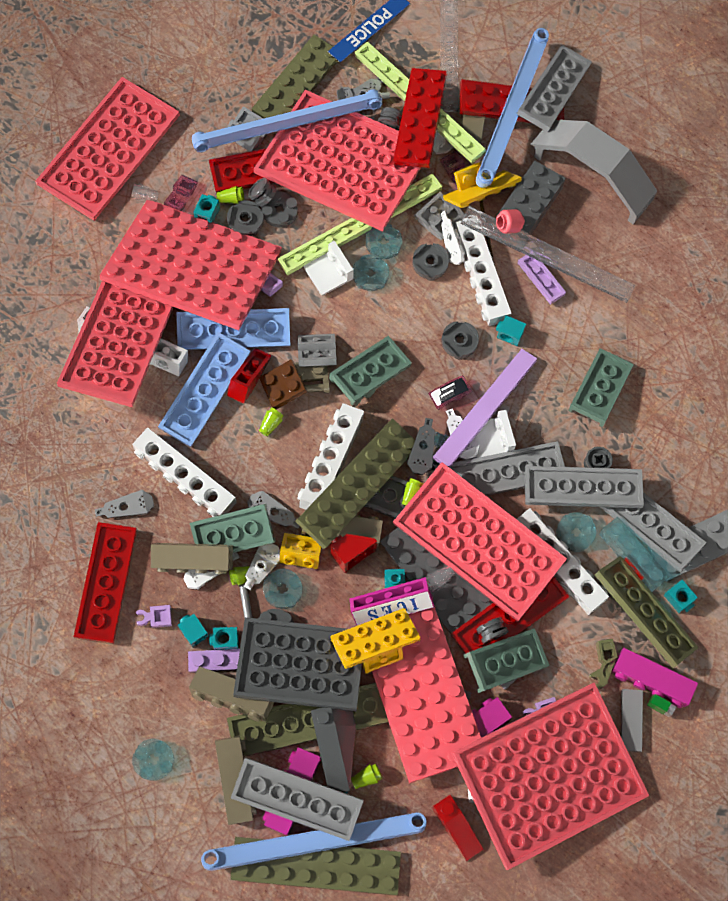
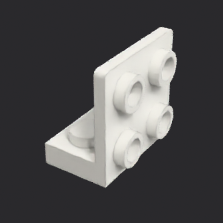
[304,241,354,296]
[475,410,516,458]

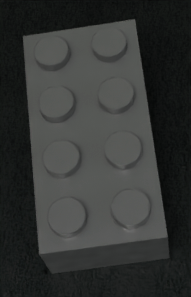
[495,161,566,242]

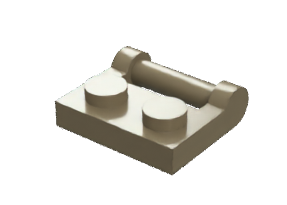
[295,362,330,393]

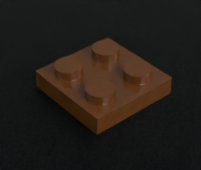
[259,359,308,410]

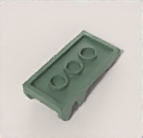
[329,336,412,407]
[568,348,634,427]
[190,504,276,553]
[464,628,550,693]

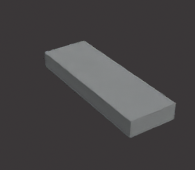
[621,689,643,752]

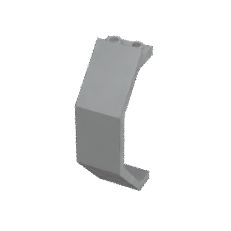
[531,120,657,225]

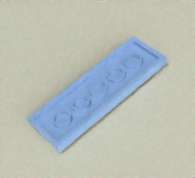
[176,308,291,350]
[158,332,250,447]

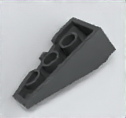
[311,707,356,793]

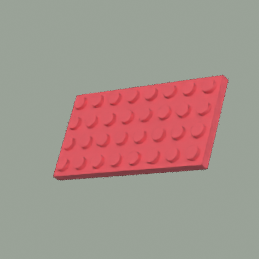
[35,77,180,221]
[57,281,173,407]
[393,462,567,621]
[372,607,481,784]

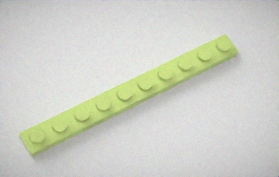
[354,42,486,164]
[278,173,442,276]

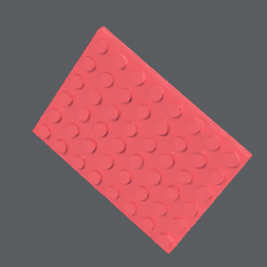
[254,90,421,232]
[100,199,282,330]
[451,682,649,870]

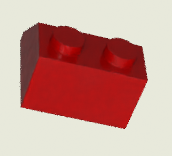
[331,534,377,573]

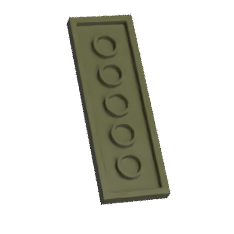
[251,35,338,119]
[595,556,699,668]

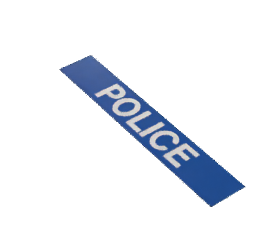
[328,0,410,62]

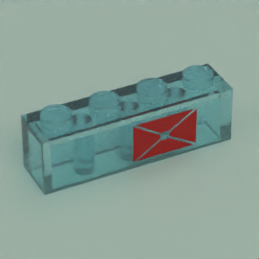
[599,516,670,592]

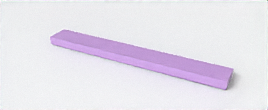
[433,349,537,468]

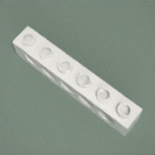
[454,216,512,326]
[77,306,188,376]
[297,403,364,510]
[132,427,237,517]
[516,508,609,615]

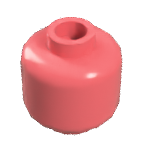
[496,209,525,234]

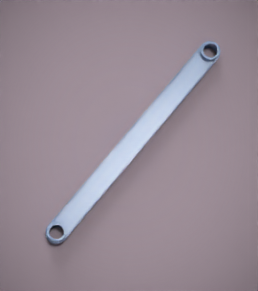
[476,28,549,188]
[192,89,383,153]
[201,813,427,871]

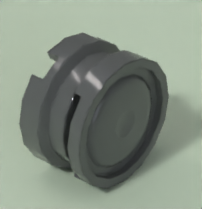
[377,107,402,131]
[248,178,276,207]
[584,447,613,468]
[476,617,509,644]

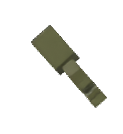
[589,639,618,689]

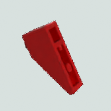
[227,348,272,403]
[432,795,483,861]

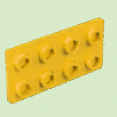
[443,161,522,208]
[331,608,420,673]

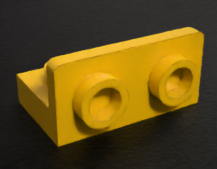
[279,533,322,569]

